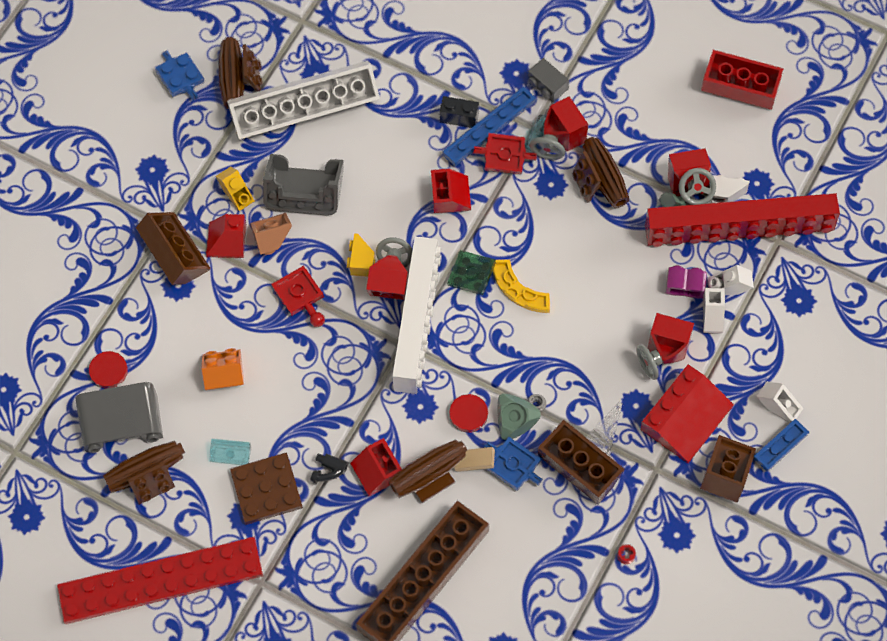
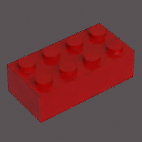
[701,50,784,110]

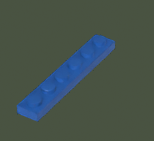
[442,86,536,166]

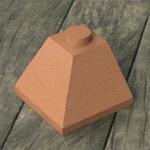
[250,213,292,255]

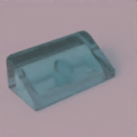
[209,439,251,465]

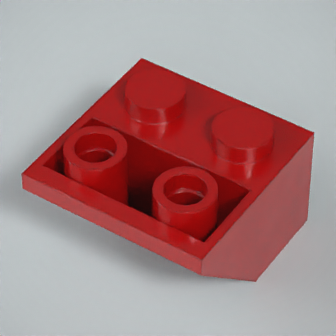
[431,169,471,213]
[350,438,402,496]

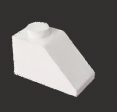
[757,382,803,423]

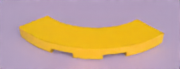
[491,260,550,313]

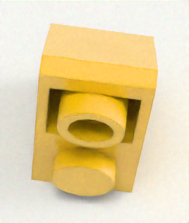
[215,167,255,211]
[347,233,375,277]

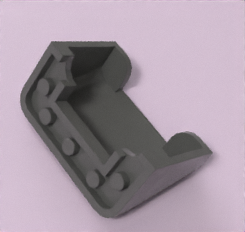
[263,154,344,215]
[75,382,163,453]

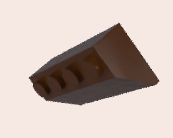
[136,212,211,285]
[538,420,625,505]

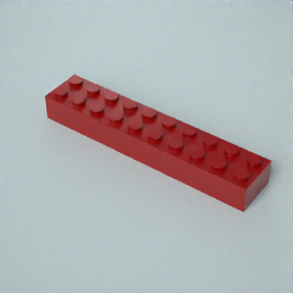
[645,193,840,247]

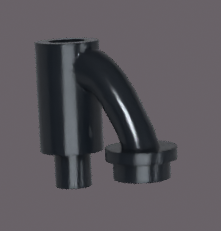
[310,453,349,485]

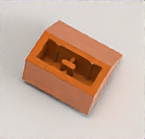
[201,348,244,390]

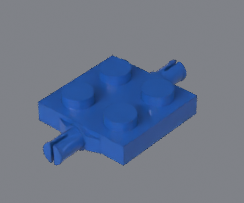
[155,50,205,100]
[484,437,543,491]

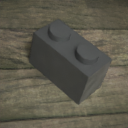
[528,58,570,102]

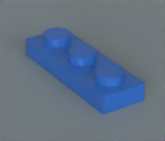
[753,419,809,472]

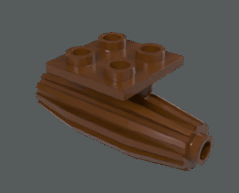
[218,37,263,109]
[572,137,629,208]
[388,439,467,503]
[103,441,185,505]

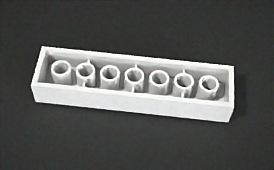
[227,61,380,139]
[393,236,441,394]

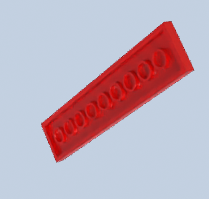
[57,537,263,625]

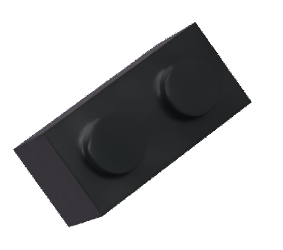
[439,96,479,128]

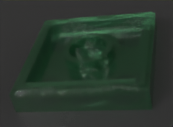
[447,250,496,295]

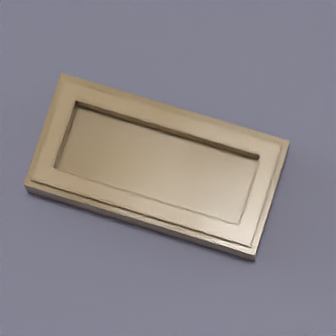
[454,447,495,472]

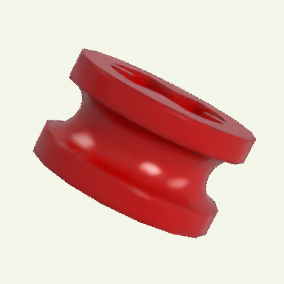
[617,544,636,564]

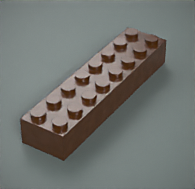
[356,500,489,641]

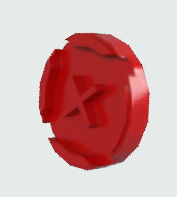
[89,351,128,389]
[449,394,488,433]

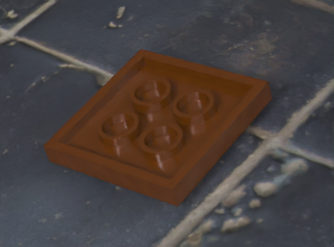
[230,452,303,525]

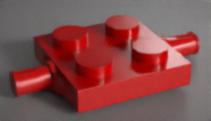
[473,133,537,174]

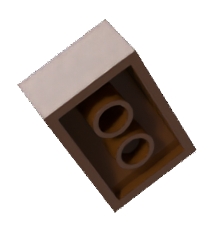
[700,435,756,503]

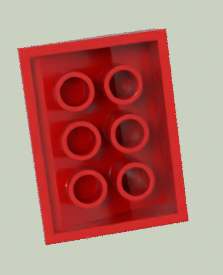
[640,364,734,464]

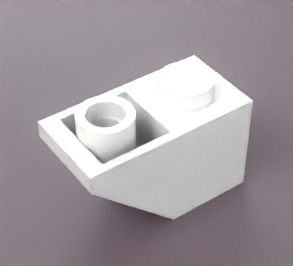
[708,175,749,204]
[707,265,754,295]
[703,288,725,333]

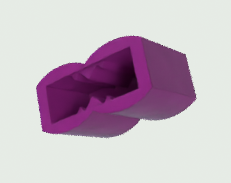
[665,265,707,298]

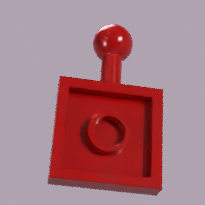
[271,265,325,327]

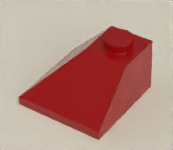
[206,214,247,258]

